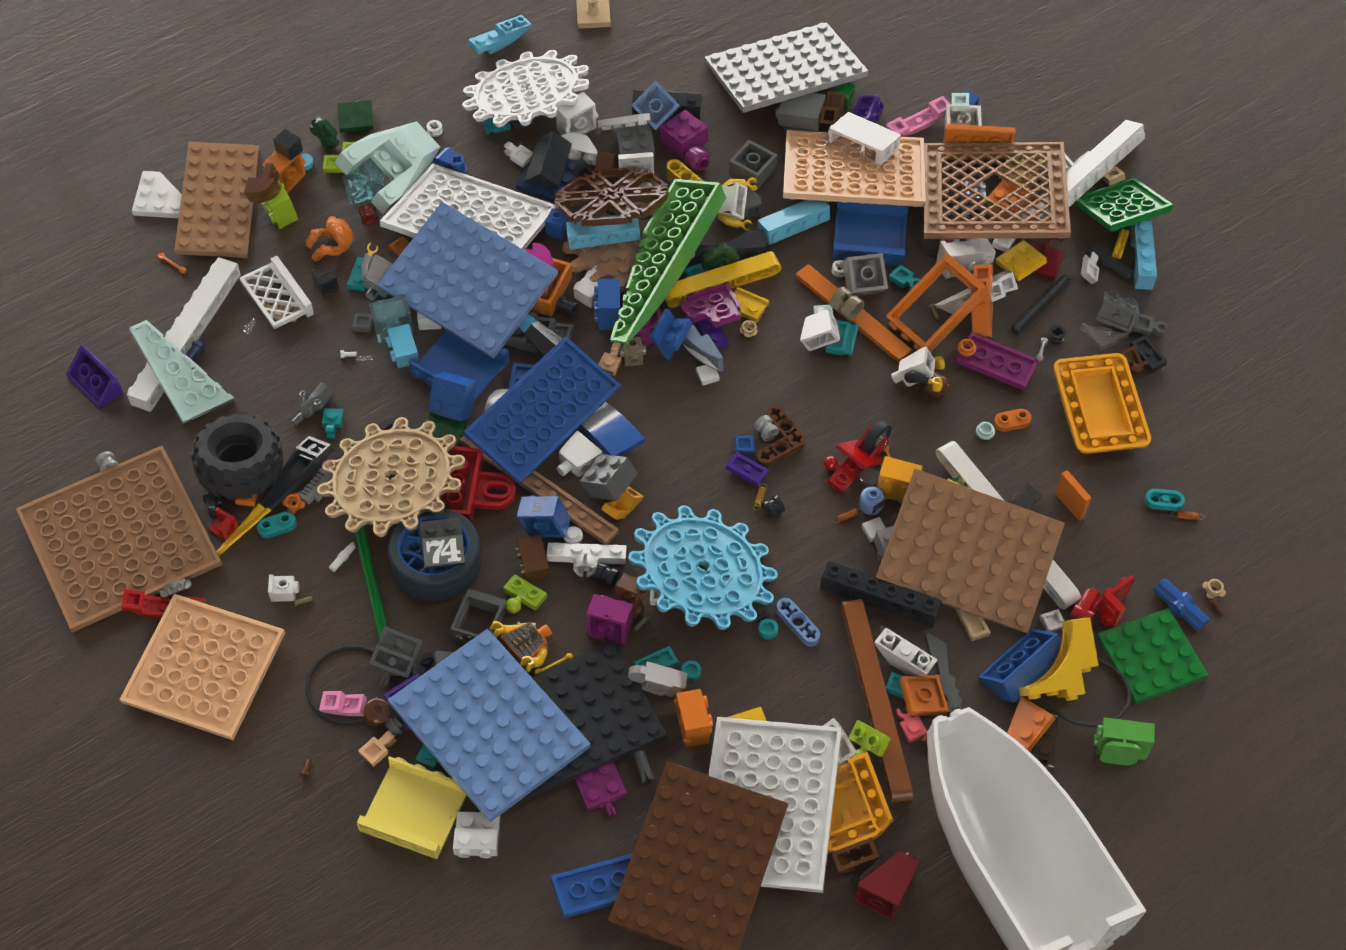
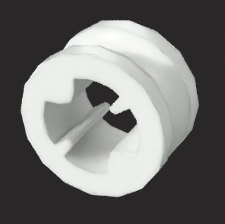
[427,120,443,137]
[831,260,845,278]

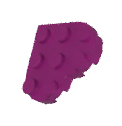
[681,282,741,327]

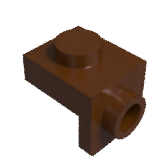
[1118,345,1148,374]

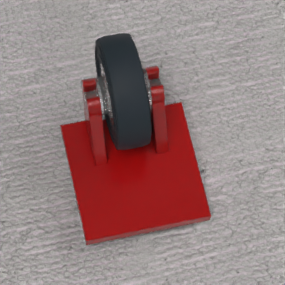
[836,420,892,469]

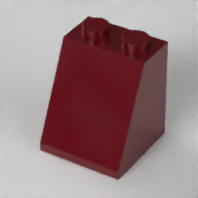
[854,851,920,921]

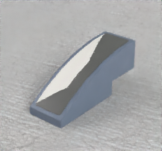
[682,325,724,372]

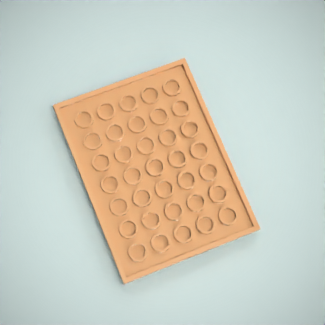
[783,130,926,207]

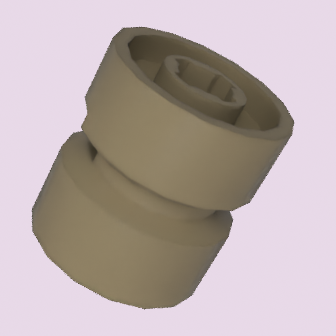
[830,287,864,320]

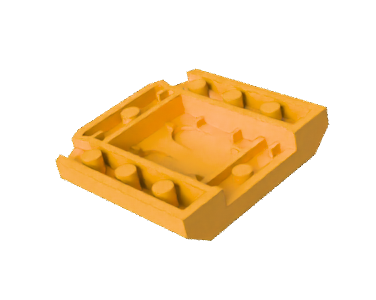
[828,752,894,853]

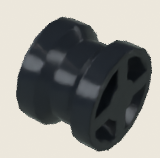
[761,495,785,519]

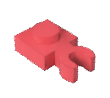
[896,707,927,743]

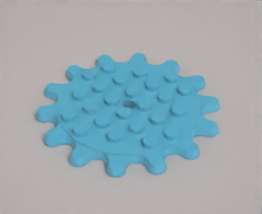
[628,505,778,630]

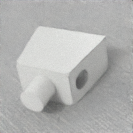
[800,307,840,351]
[556,431,603,477]

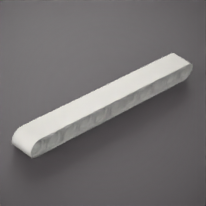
[936,441,1081,610]

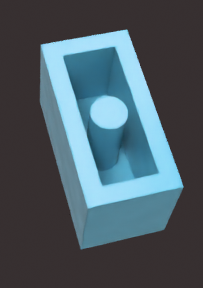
[385,324,419,368]

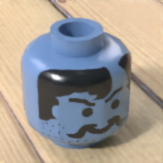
[859,487,885,515]

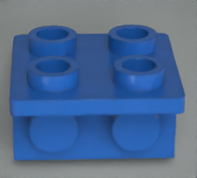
[650,309,693,360]

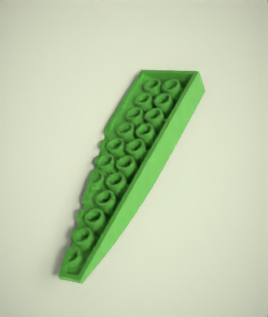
[610,179,726,344]

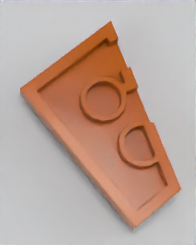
[1007,696,1055,752]

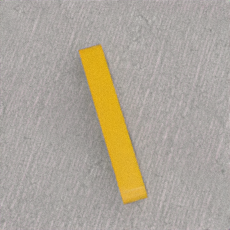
[664,251,782,308]

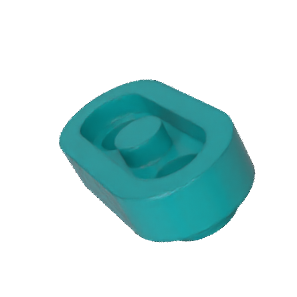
[1144,489,1185,511]
[257,512,297,539]

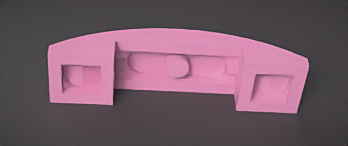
[886,96,950,137]

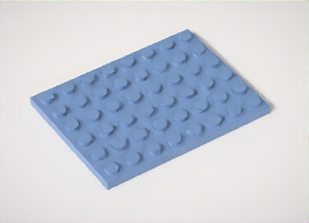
[377,202,558,359]
[388,629,591,822]

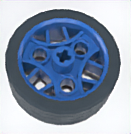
[388,508,481,602]

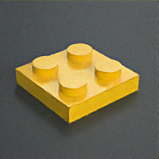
[996,240,1047,282]

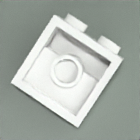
[453,812,500,858]

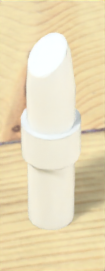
[329,541,356,572]

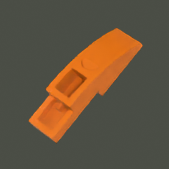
[971,264,993,338]

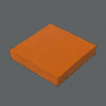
[1055,470,1091,521]
[899,675,949,717]

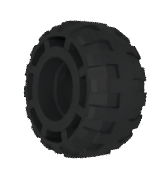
[191,414,283,500]

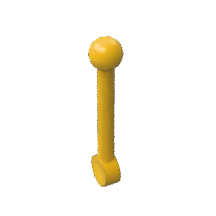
[535,653,573,674]

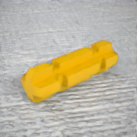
[1112,229,1130,259]

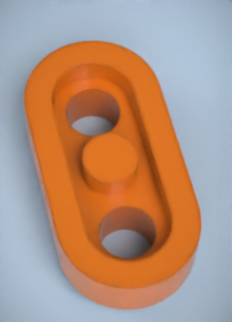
[994,409,1032,432]

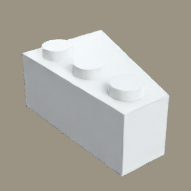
[936,238,996,279]

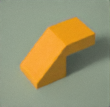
[601,486,644,520]

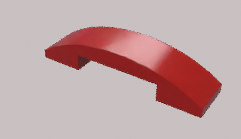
[121,589,206,619]

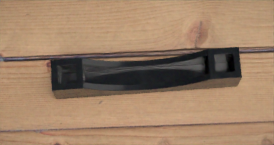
[687,230,767,265]

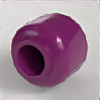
[684,146,710,172]

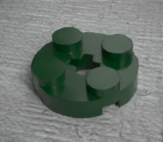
[309,116,340,150]
[702,243,739,271]

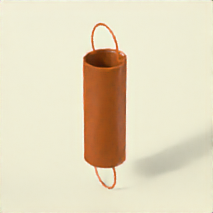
[833,508,860,523]
[1172,511,1205,520]

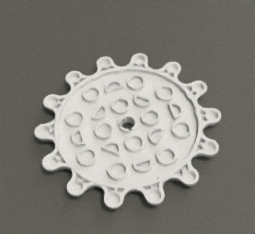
[462,50,589,127]

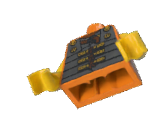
[489,621,552,672]

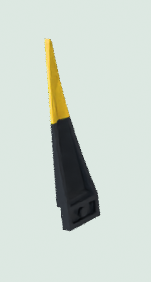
[216,436,334,556]

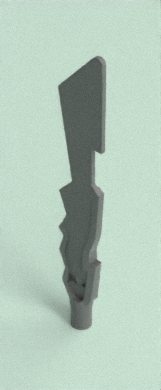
[926,633,963,715]

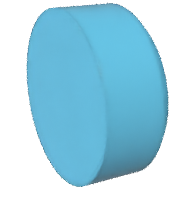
[302,153,314,170]

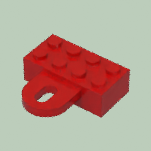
[439,446,516,523]

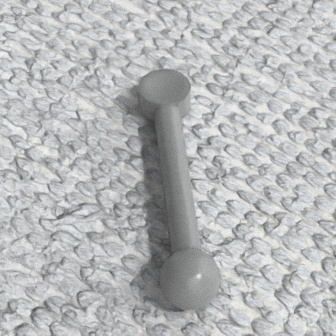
[1036,338,1048,361]

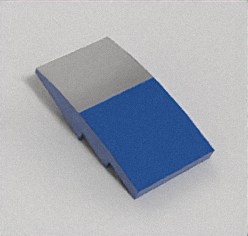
[579,402,645,456]

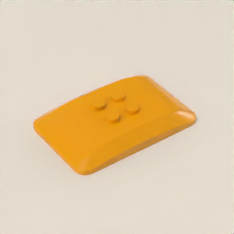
[1054,353,1151,454]

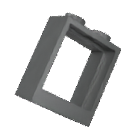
[450,589,507,643]

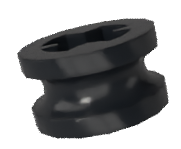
[1048,325,1066,344]

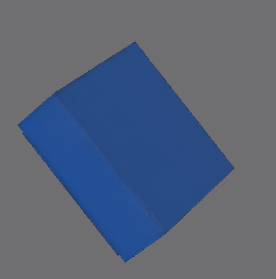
[734,435,755,455]

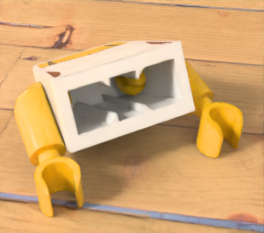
[717,177,758,231]

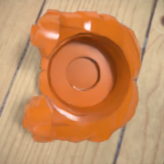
[305,216,354,262]

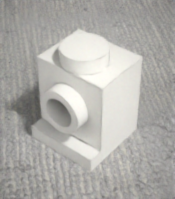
[268,575,299,602]

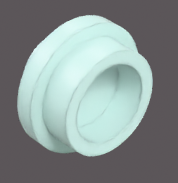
[976,422,995,440]

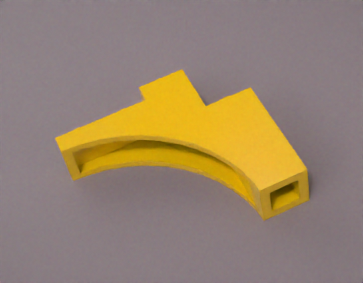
[1019,617,1099,701]

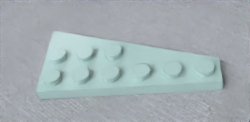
[129,320,234,424]

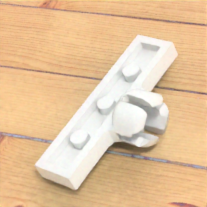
[546,543,626,577]

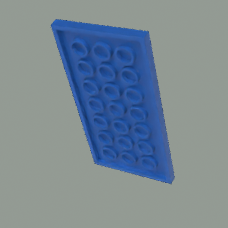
[463,336,621,485]

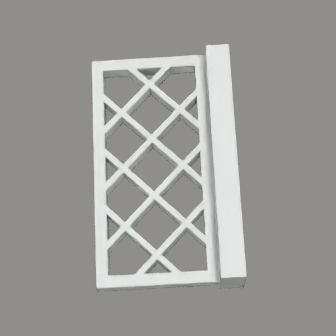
[239,256,314,329]

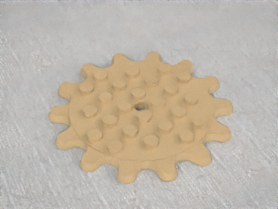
[317,417,465,537]

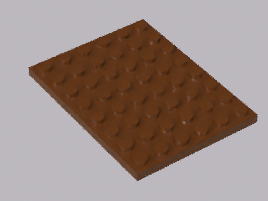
[608,761,789,950]

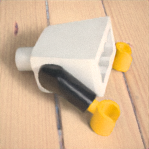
[891,346,945,392]

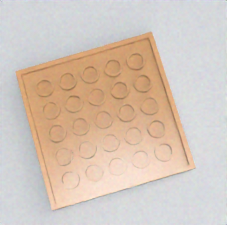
[119,594,285,740]

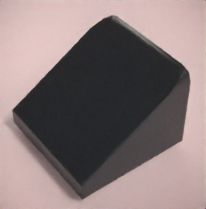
[572,159,592,178]

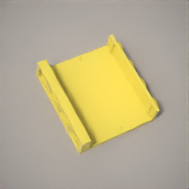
[357,756,467,859]

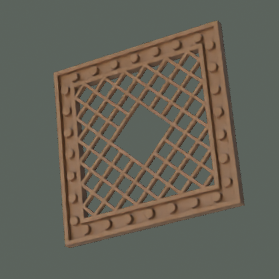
[924,142,1071,239]

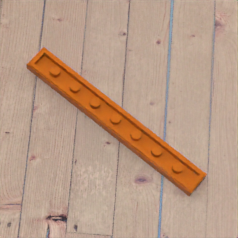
[796,264,912,363]

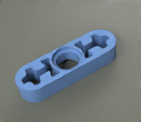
[776,598,820,647]

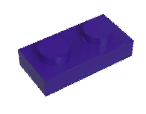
[696,319,729,350]
[726,452,769,487]

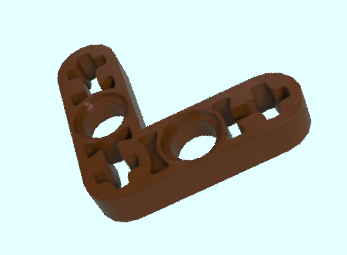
[756,405,805,468]

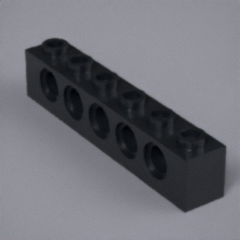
[820,561,942,628]

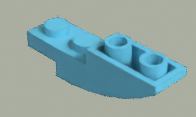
[468,15,532,54]

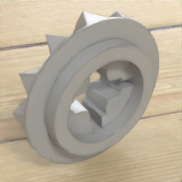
[159,578,192,597]

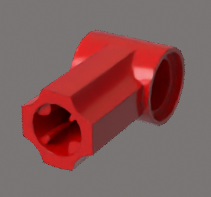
[1069,588,1102,621]

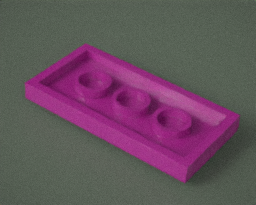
[956,332,1039,391]

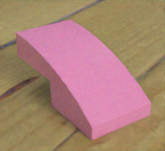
[319,691,367,716]

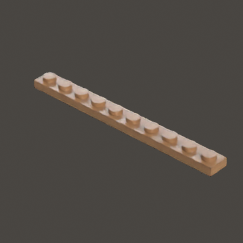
[460,436,619,545]

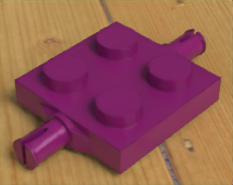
[574,762,627,818]

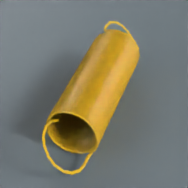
[753,483,767,510]

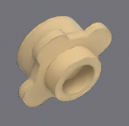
[1202,579,1226,599]

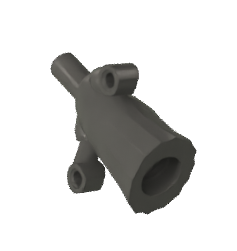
[291,382,335,426]

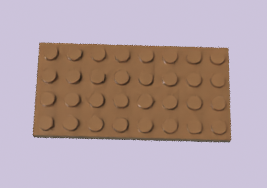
[175,142,259,258]

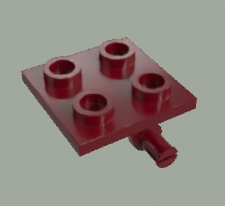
[1030,238,1066,279]

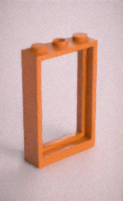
[886,253,989,353]

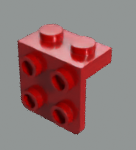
[1096,575,1135,629]

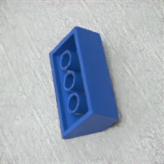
[978,628,1062,703]

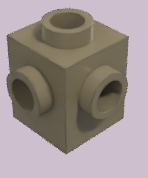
[619,337,646,366]

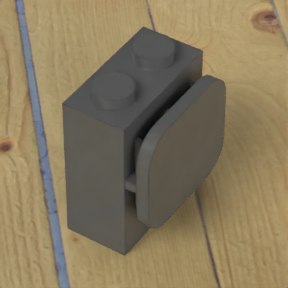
[775,93,826,131]

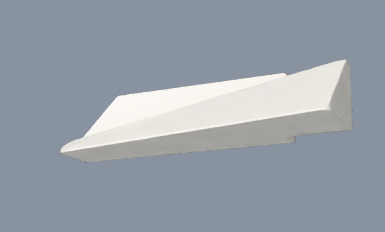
[935,271,1018,314]

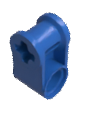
[433,148,467,174]

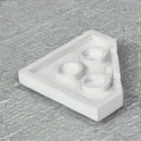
[132,171,182,218]

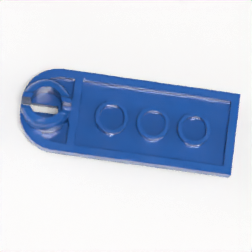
[550,853,633,919]

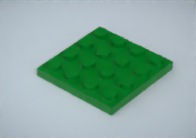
[1074,178,1173,231]
[1097,608,1208,705]

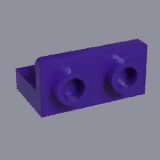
[853,94,884,124]

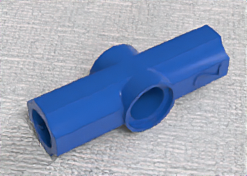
[1153,578,1210,631]

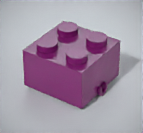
[660,110,709,159]
[586,594,633,646]

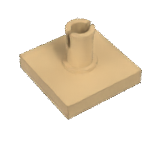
[576,0,611,28]

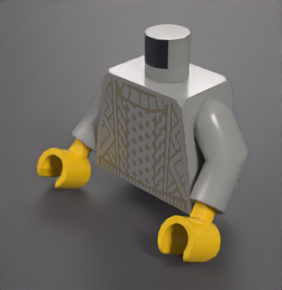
[361,243,393,300]

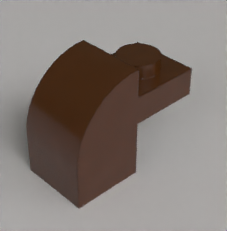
[819,91,846,126]
[244,163,281,203]

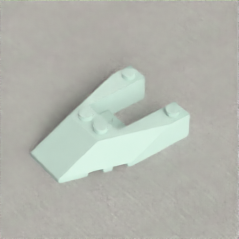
[334,121,440,214]

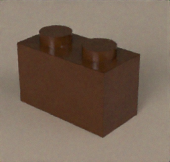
[515,535,550,582]

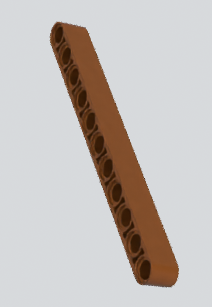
[841,599,913,803]

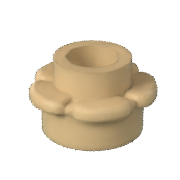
[740,320,758,337]

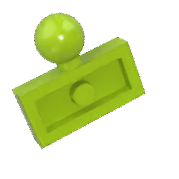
[503,574,547,614]
[849,720,891,757]

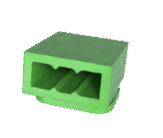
[1092,717,1155,766]

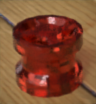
[359,203,379,226]

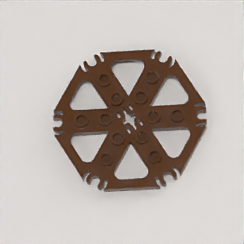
[554,167,669,227]

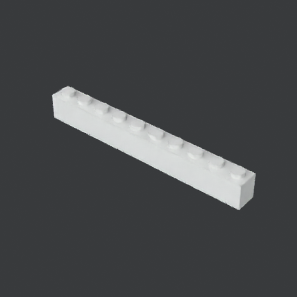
[1021,120,1145,221]
[127,257,241,412]

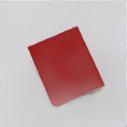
[208,507,239,541]

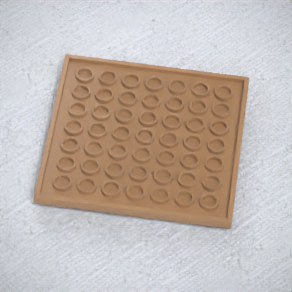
[16,445,222,633]

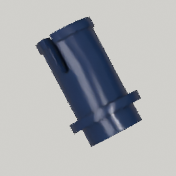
[186,340,206,362]

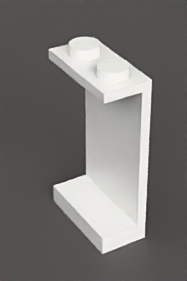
[828,112,901,165]

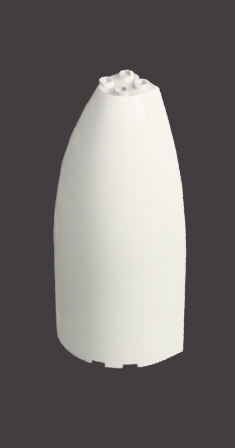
[927,707,1146,950]

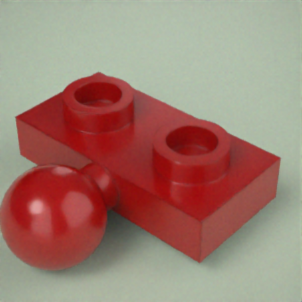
[823,456,864,495]

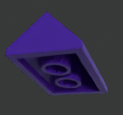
[66,345,123,408]

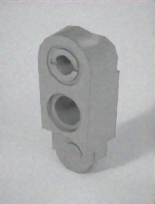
[628,661,688,697]

